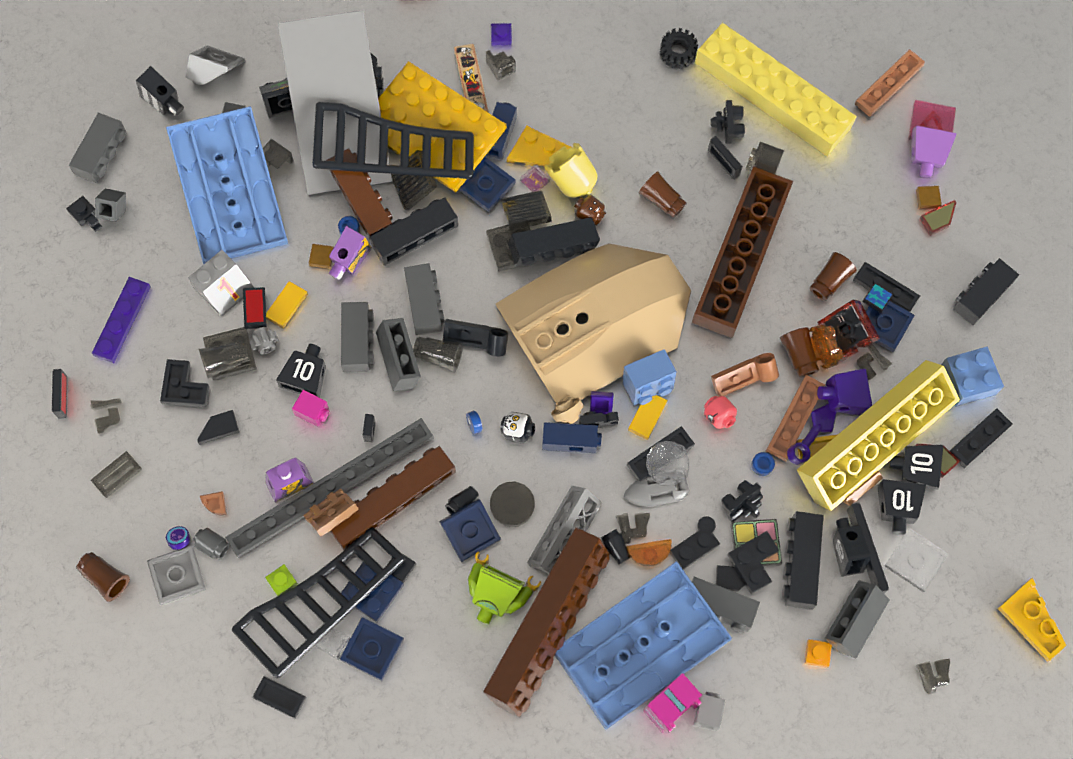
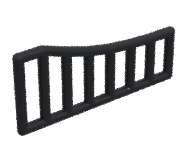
[312,102,474,179]
[232,527,405,678]

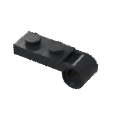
[442,319,509,357]

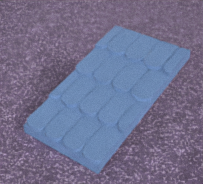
[166,106,288,264]
[555,561,732,730]

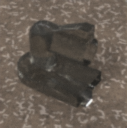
[857,344,892,380]
[90,398,122,434]
[616,513,650,544]
[916,659,950,694]

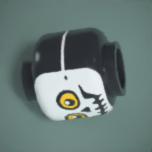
[500,412,535,443]

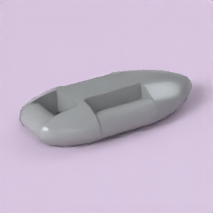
[624,472,689,507]

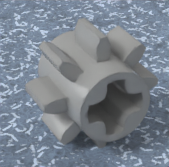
[249,327,279,355]

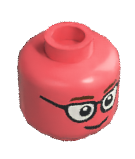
[704,396,737,429]

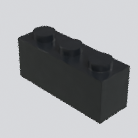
[953,258,1020,326]

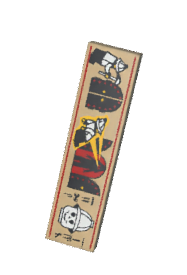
[454,44,489,113]

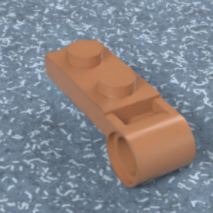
[711,353,779,396]

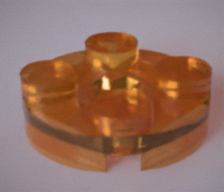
[809,324,843,369]

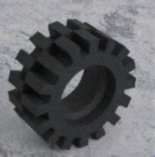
[660,28,698,69]

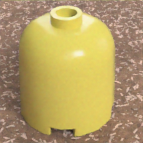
[544,143,598,198]

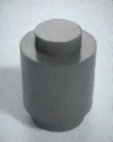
[193,527,230,560]

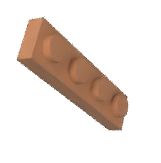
[854,49,925,117]
[766,375,825,462]

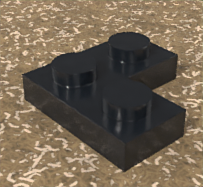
[160,359,209,407]
[727,531,779,594]

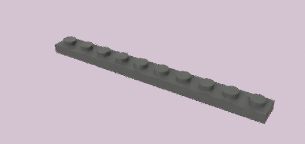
[225,418,434,558]

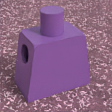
[911,126,956,178]

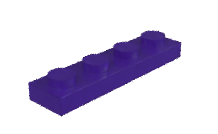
[92,277,151,363]

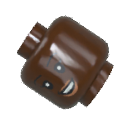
[574,195,606,226]

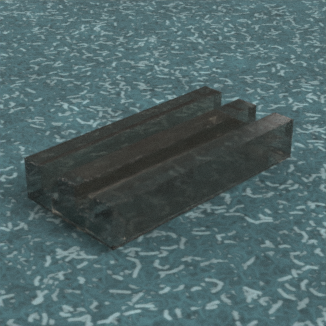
[91,451,142,498]

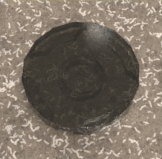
[490,481,535,527]

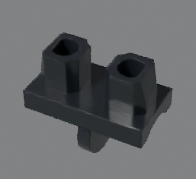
[710,100,745,144]
[721,480,763,522]

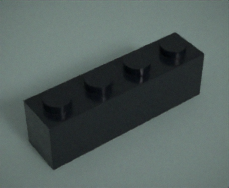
[370,197,458,266]
[507,217,600,267]
[782,511,824,609]

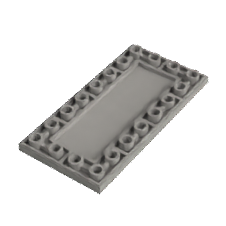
[278,10,392,195]

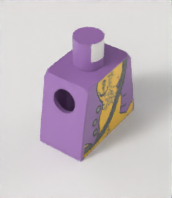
[328,226,372,280]
[265,458,314,503]

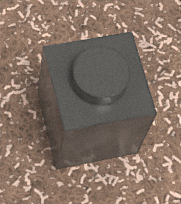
[95,188,126,222]

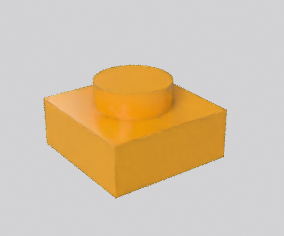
[804,639,832,668]

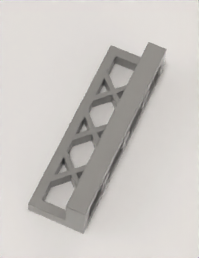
[527,486,602,575]

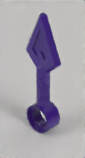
[787,403,837,465]

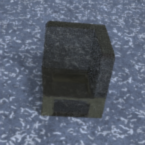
[486,50,516,80]
[263,139,294,169]

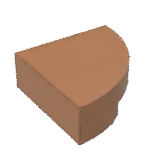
[200,491,227,515]

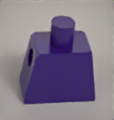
[817,369,872,416]

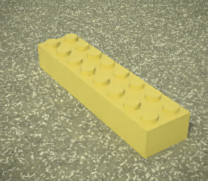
[695,22,857,157]
[797,360,960,511]

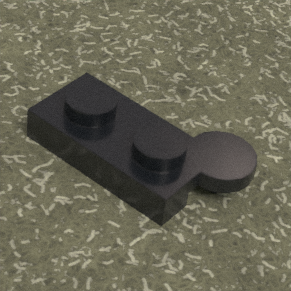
[669,516,720,570]

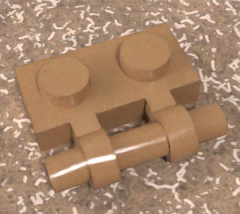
[303,488,359,537]

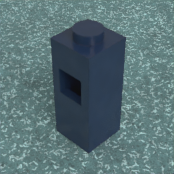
[486,102,517,160]
[542,422,602,453]

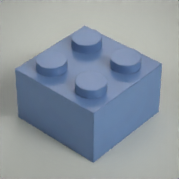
[941,346,1004,407]
[622,349,677,406]

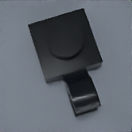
[66,196,102,232]

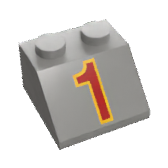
[188,250,254,317]

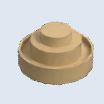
[551,397,584,424]

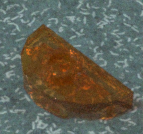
[626,539,672,566]

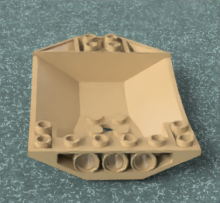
[495,243,691,403]

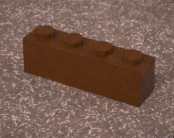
[326,148,393,239]

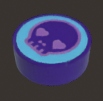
[166,526,191,550]

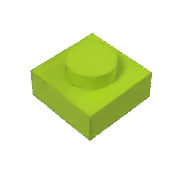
[265,564,298,596]

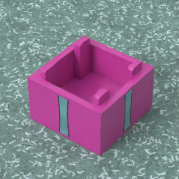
[643,673,702,733]

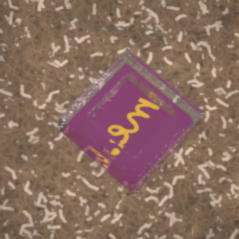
[520,164,550,194]

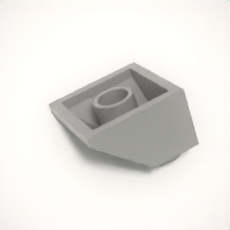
[185,45,245,85]

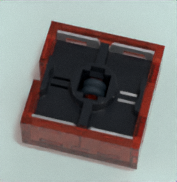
[817,300,880,361]

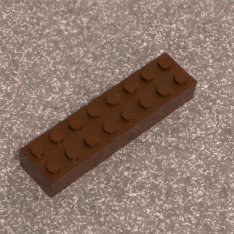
[692,166,793,338]
[483,527,610,718]

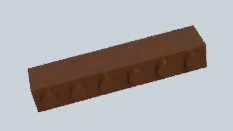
[330,446,456,550]

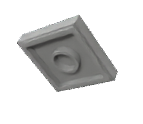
[147,545,206,605]

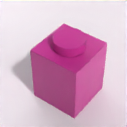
[292,390,330,427]

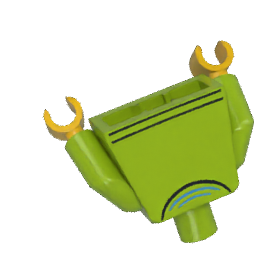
[468,552,541,624]

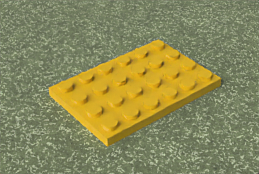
[378,61,507,193]

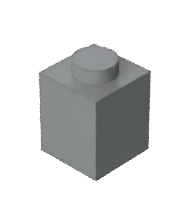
[694,692,725,731]

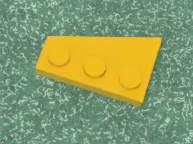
[507,125,572,166]
[997,578,1066,662]

